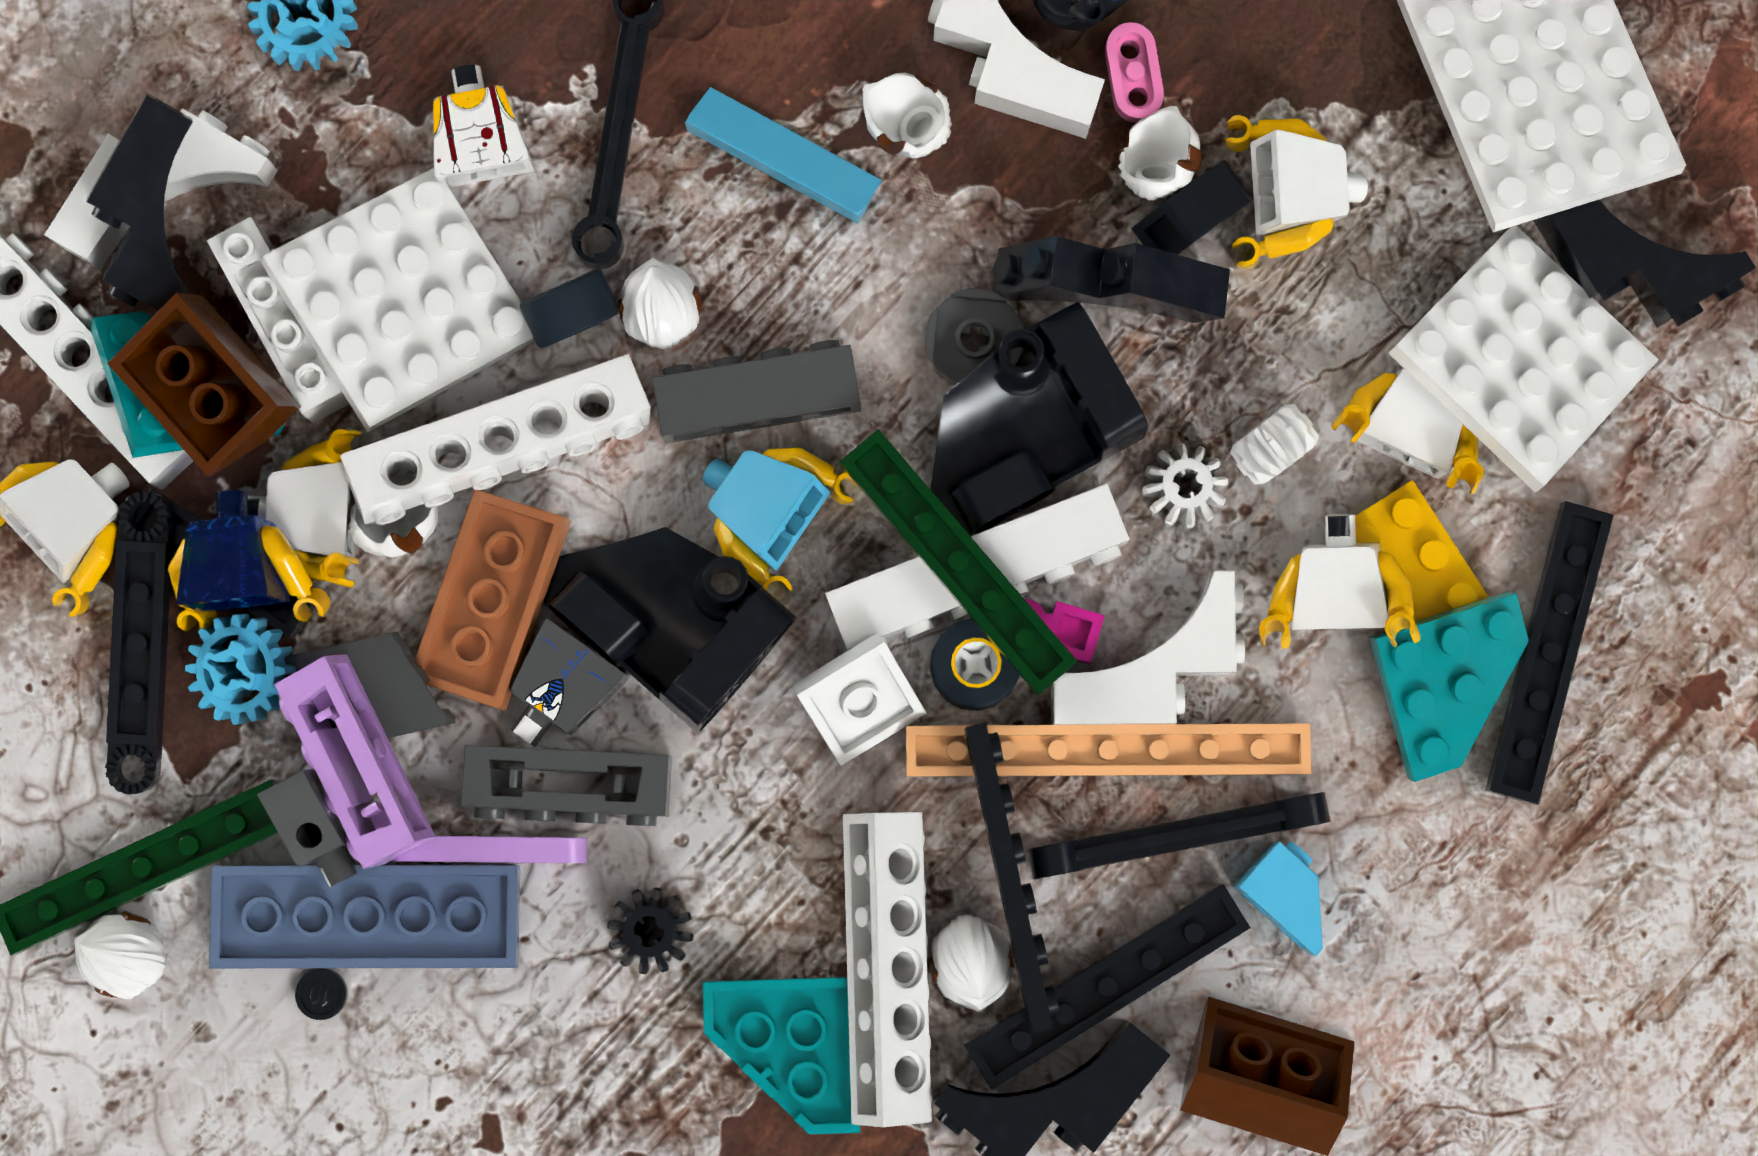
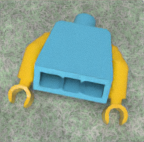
[703,447,859,592]

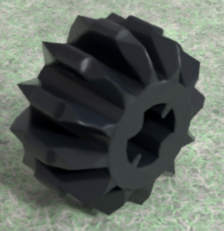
[607,887,694,974]

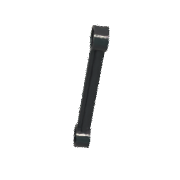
[572,0,664,270]
[1027,792,1331,879]

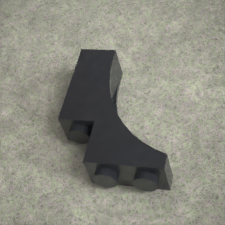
[86,92,193,315]
[1533,200,1756,328]
[993,236,1230,323]
[933,1019,1170,1156]

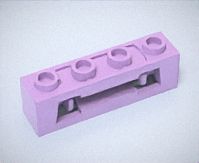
[274,654,435,869]

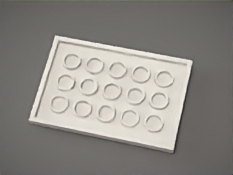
[1397,0,1686,232]

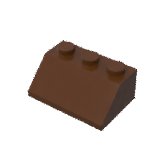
[107,293,301,476]
[1180,997,1355,1156]

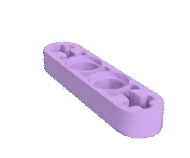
[391,836,588,863]

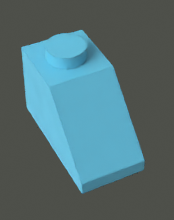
[1232,841,1323,956]

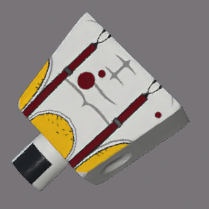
[433,65,535,188]

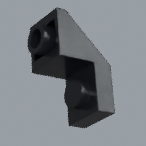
[1131,160,1254,255]

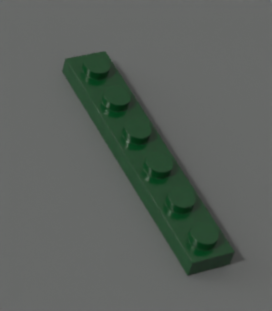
[839,429,1078,696]
[0,779,279,956]

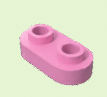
[1105,22,1164,123]

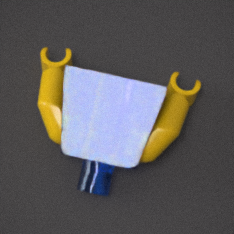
[168,490,331,631]

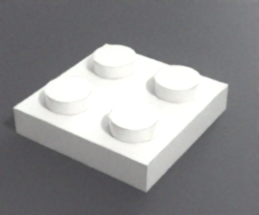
[791,632,927,766]

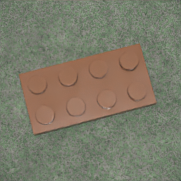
[414,490,571,711]

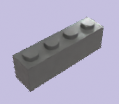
[652,340,861,444]

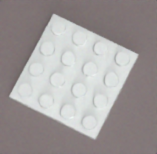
[261,168,535,432]
[1388,226,1659,493]

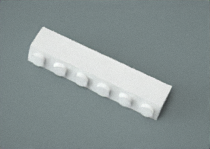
[825,484,1130,651]

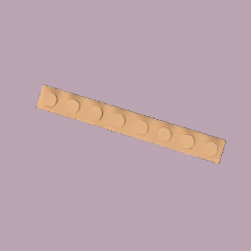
[906,723,1311,777]

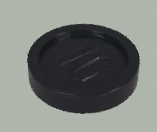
[295,968,348,1020]

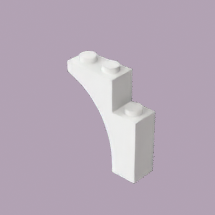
[928,0,1105,139]
[44,108,278,271]
[1051,571,1245,725]

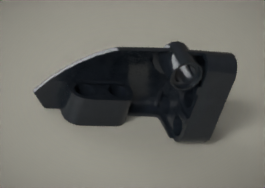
[930,301,1148,536]
[543,527,797,733]

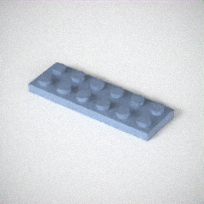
[209,865,520,969]

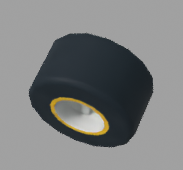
[520,269,619,348]
[930,618,1020,711]

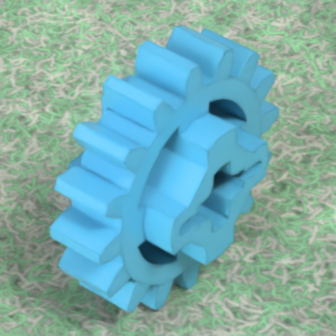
[247,0,358,71]
[185,614,296,725]

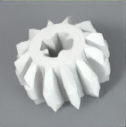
[1230,404,1319,485]
[1142,443,1228,530]

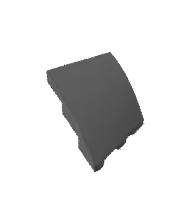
[284,631,455,738]

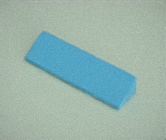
[685,87,882,224]

